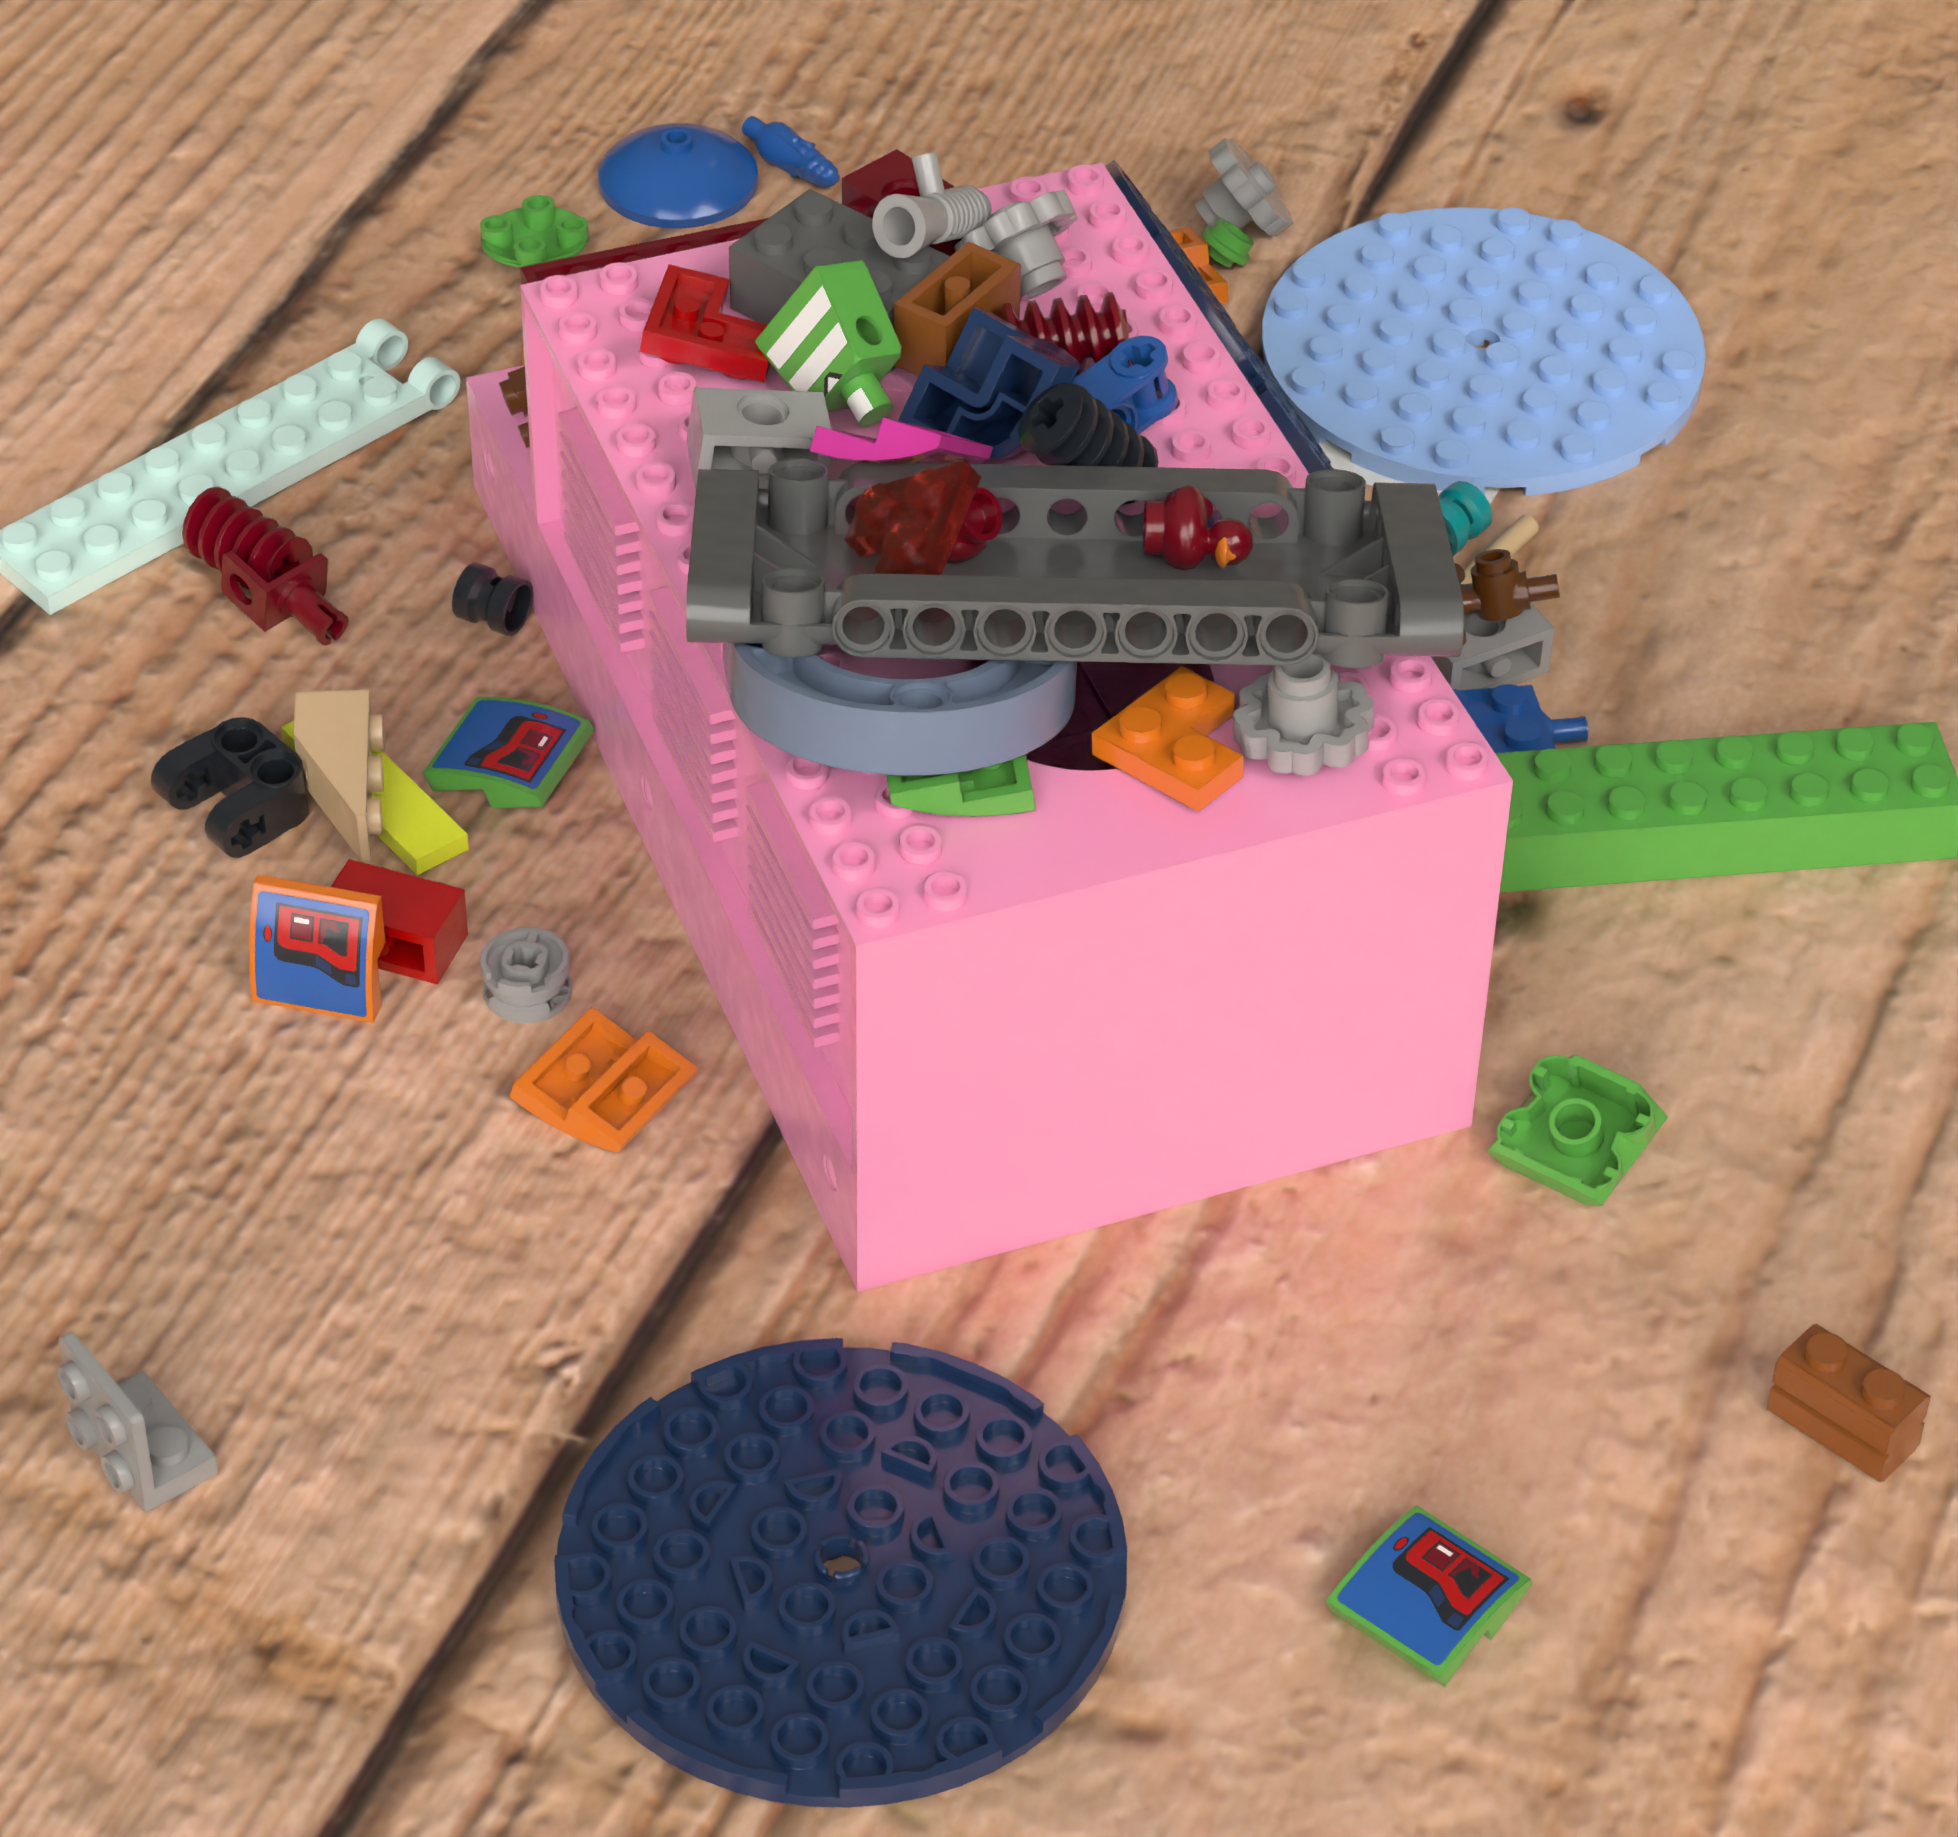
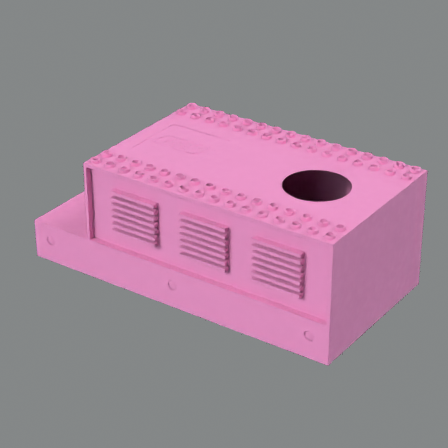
[466,163,1513,1292]

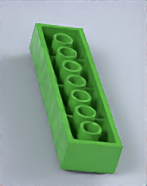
[1495,722,1958,892]

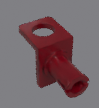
[221,550,349,645]

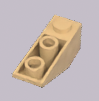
[294,689,385,861]

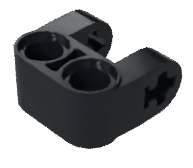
[151,717,308,858]

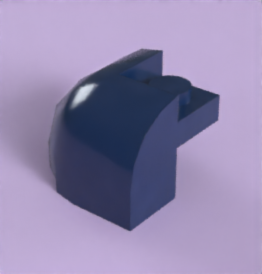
[898,308,1080,461]

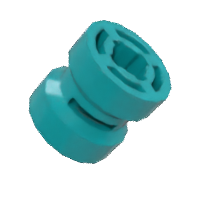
[1438,481,1493,556]

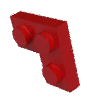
[639,264,771,383]

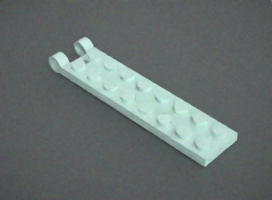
[0,318,460,615]

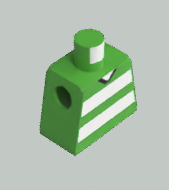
[755,260,902,427]

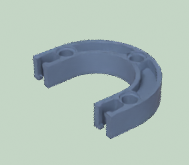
[723,643,1077,775]

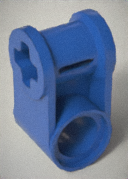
[1072,336,1178,434]

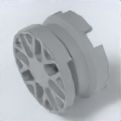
[480,927,572,1023]

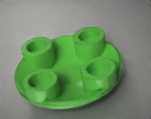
[480,195,589,267]

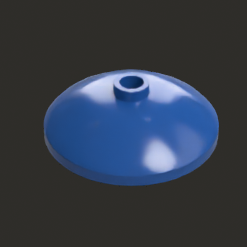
[598,123,758,228]

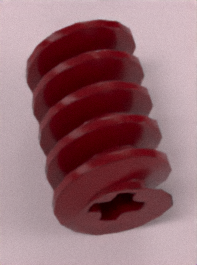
[999,292,1131,376]
[182,486,313,590]

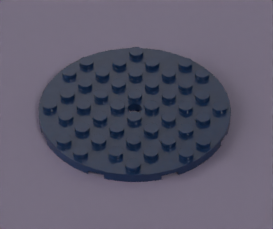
[1105,160,1334,474]
[554,1338,1127,1808]

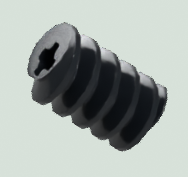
[1018,383,1159,505]

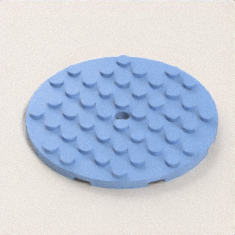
[1261,207,1706,496]

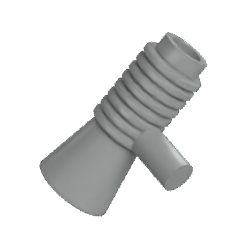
[872,152,992,258]

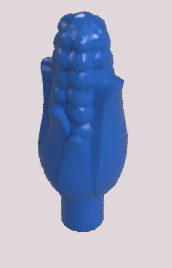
[742,116,840,188]

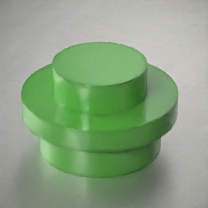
[1202,218,1254,268]

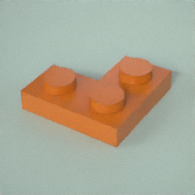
[1092,666,1244,812]

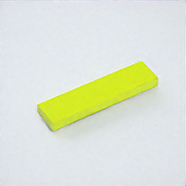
[281,721,469,875]

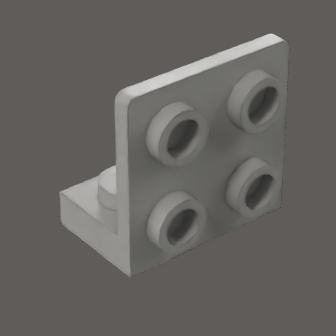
[57,1332,218,1513]

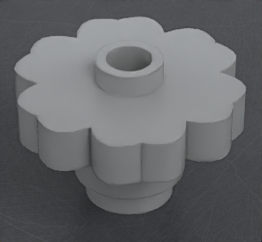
[1195,138,1293,236]
[954,190,1078,300]
[1233,654,1374,776]

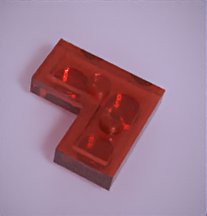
[844,460,981,575]

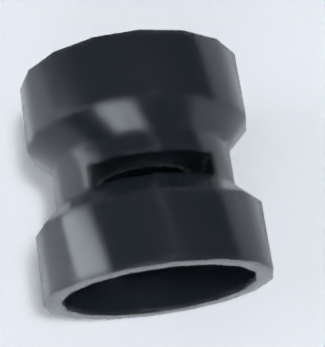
[452,562,534,636]

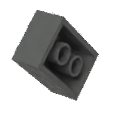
[729,189,950,377]

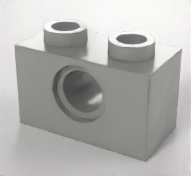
[686,387,832,489]
[1431,603,1554,690]

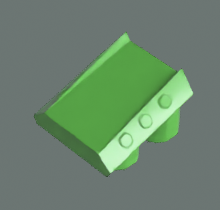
[1486,1054,1668,1206]

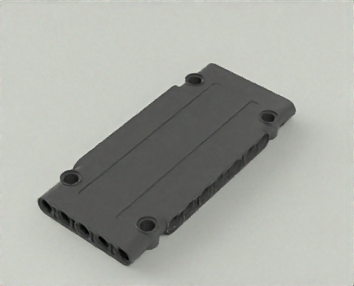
[686,459,1464,668]

